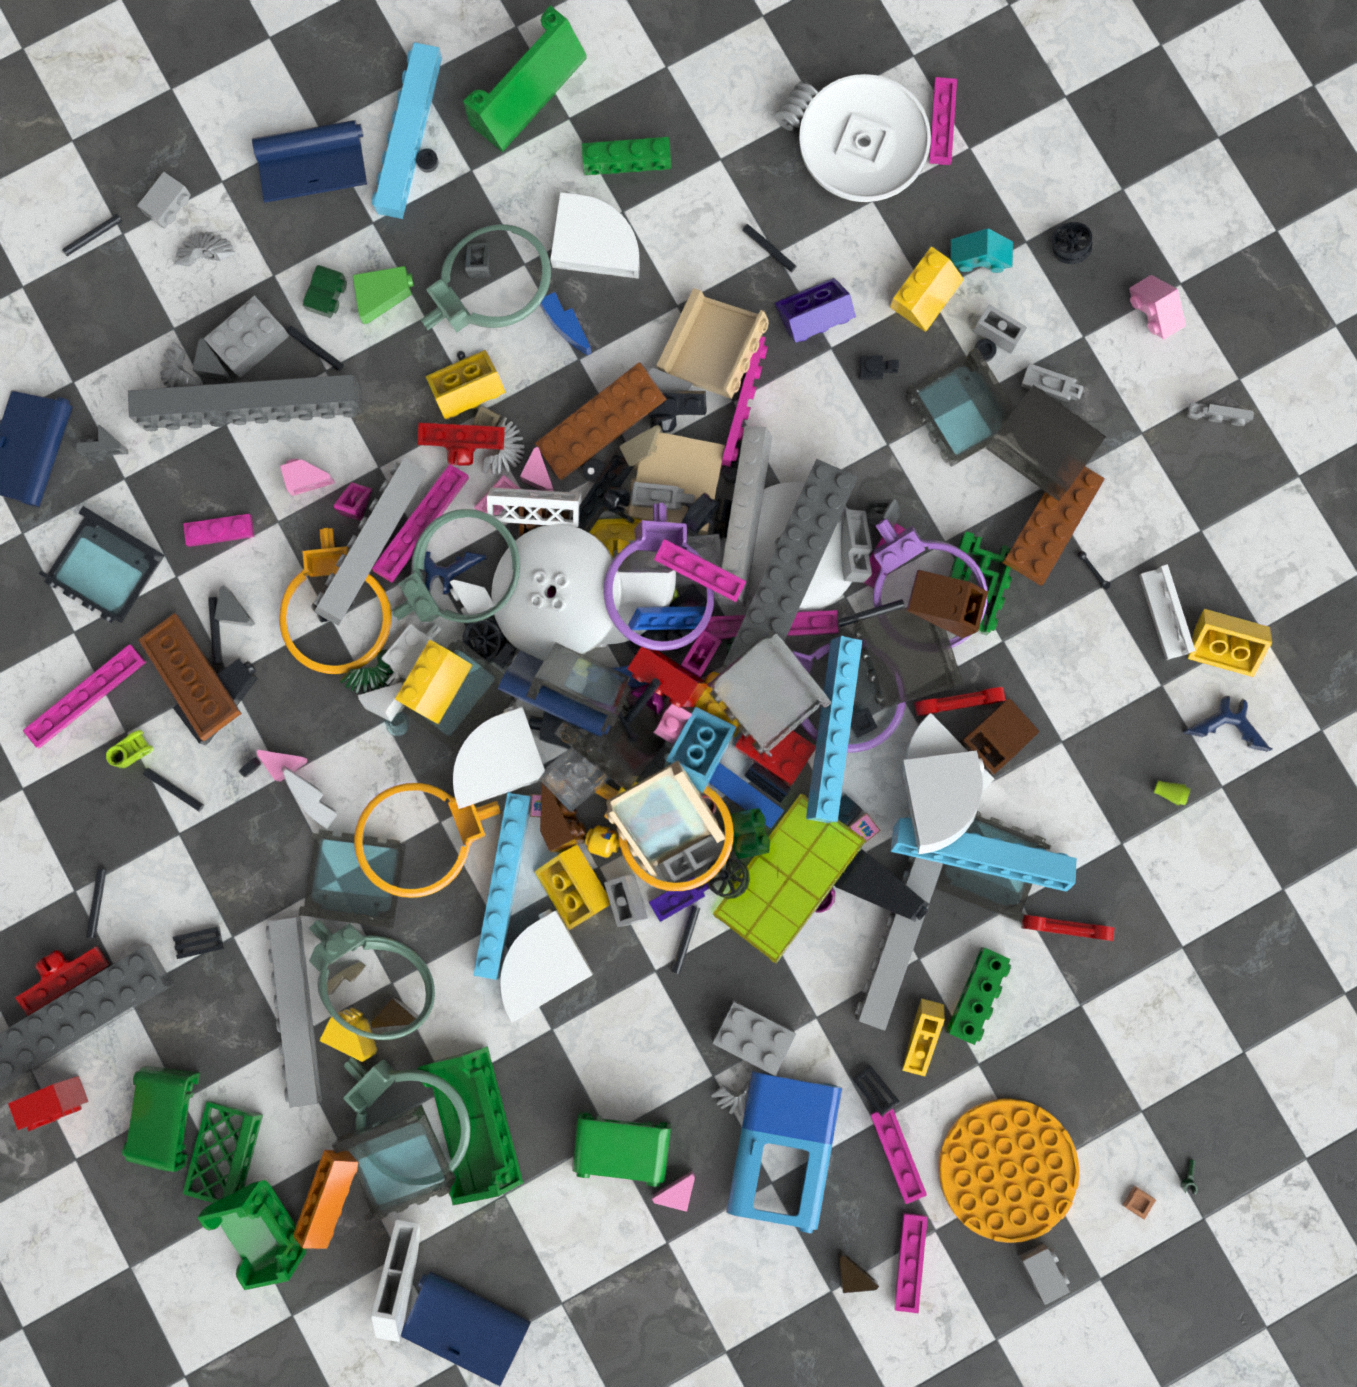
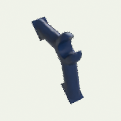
[412,551,487,595]
[1183,696,1273,752]

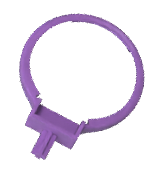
[603,503,714,651]
[873,518,988,652]
[769,642,906,753]

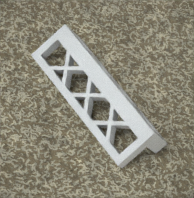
[487,487,581,527]
[1139,564,1195,660]

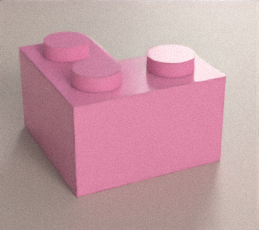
[1129,275,1186,339]

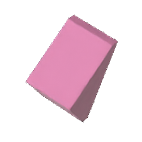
[520,447,554,491]
[257,750,307,781]
[652,1171,695,1212]

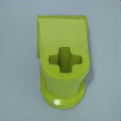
[106,729,154,768]

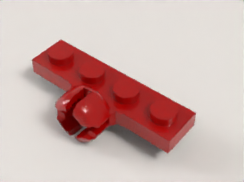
[418,423,505,466]
[15,946,110,1016]

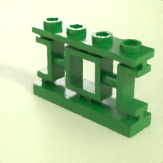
[949,531,1012,636]

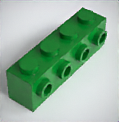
[582,137,671,176]
[946,947,1011,1045]

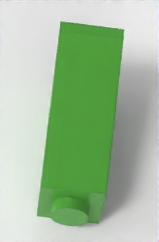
[353,266,414,324]

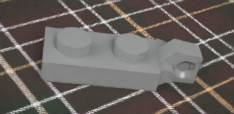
[1187,402,1254,426]
[631,482,695,510]

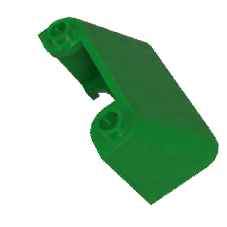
[122,1066,200,1172]
[572,1112,671,1187]
[197,1180,307,1290]

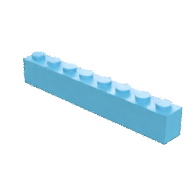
[372,42,442,219]
[806,636,862,823]
[473,793,532,980]
[891,817,1077,892]

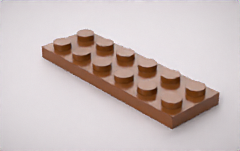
[535,362,667,480]
[1003,456,1105,586]
[138,613,242,741]

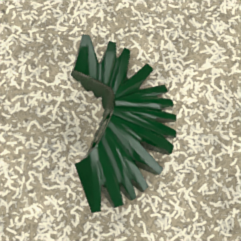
[340,648,394,694]

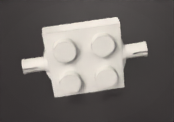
[381,624,441,686]

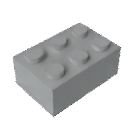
[204,295,289,379]
[712,1000,796,1076]

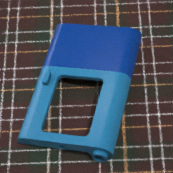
[726,1071,842,1233]

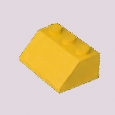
[890,247,964,332]
[425,349,506,420]
[1188,609,1272,677]
[395,639,473,724]
[534,845,611,930]
[319,1008,377,1062]

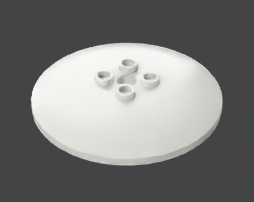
[799,74,931,202]
[747,482,852,612]
[492,524,621,661]

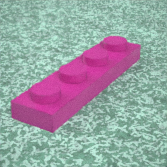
[929,77,957,165]
[654,539,747,602]
[870,1108,927,1204]
[894,1212,928,1314]

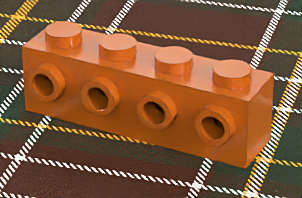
[293,1150,359,1249]

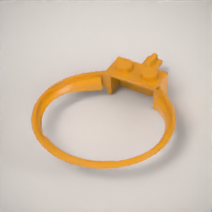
[279,528,392,674]
[595,777,734,891]
[354,783,501,898]

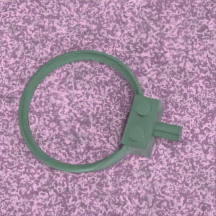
[420,224,551,333]
[392,509,520,623]
[309,920,435,1040]
[343,1057,470,1185]

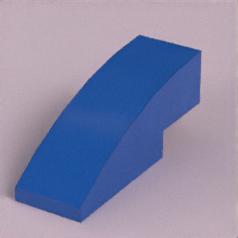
[540,292,592,356]

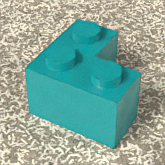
[951,228,1013,273]

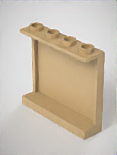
[656,288,769,399]
[625,429,725,536]

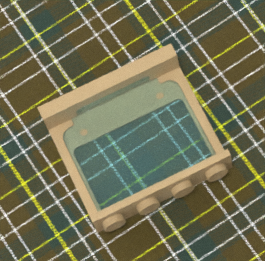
[605,761,725,878]

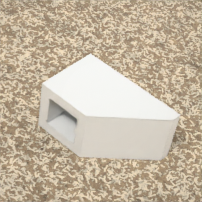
[450,580,494,615]

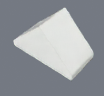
[358,682,403,721]

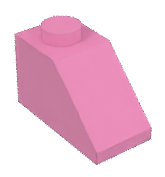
[280,459,335,496]

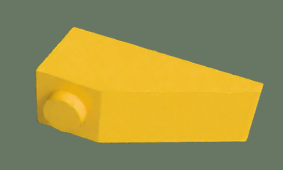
[903,998,945,1076]

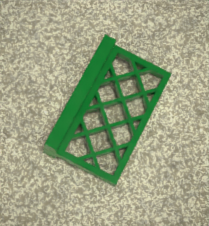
[183,1101,263,1203]

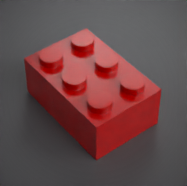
[628,646,709,708]
[734,709,816,786]
[8,1076,89,1131]

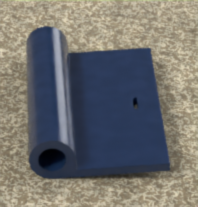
[252,120,367,203]
[0,391,73,507]
[498,650,619,737]
[401,1271,531,1387]

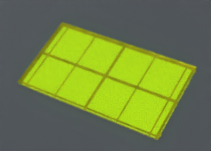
[713,794,867,964]

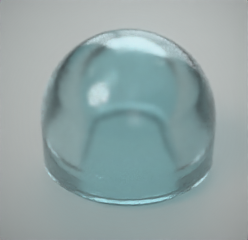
[385,713,409,736]

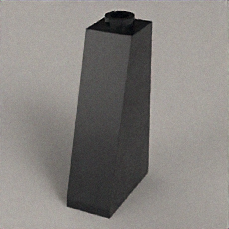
[173,658,258,745]
[834,849,929,922]

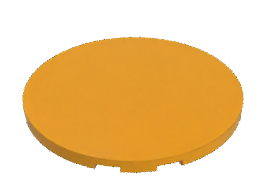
[939,1098,1079,1243]

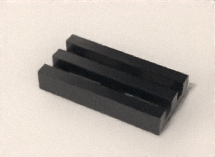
[744,762,791,803]
[173,926,224,959]
[852,1065,900,1117]

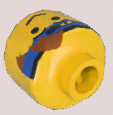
[585,825,620,858]

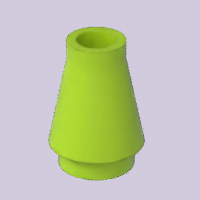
[1154,780,1191,806]

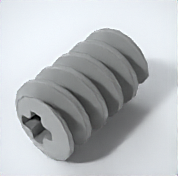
[775,81,818,131]

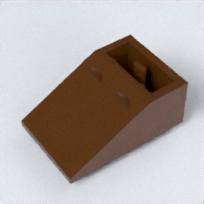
[906,570,988,639]
[959,698,1040,776]
[540,777,587,853]

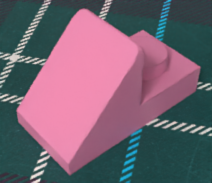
[654,702,692,744]

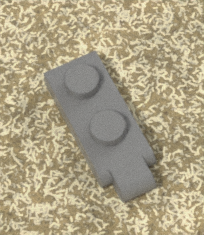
[1021,363,1084,402]

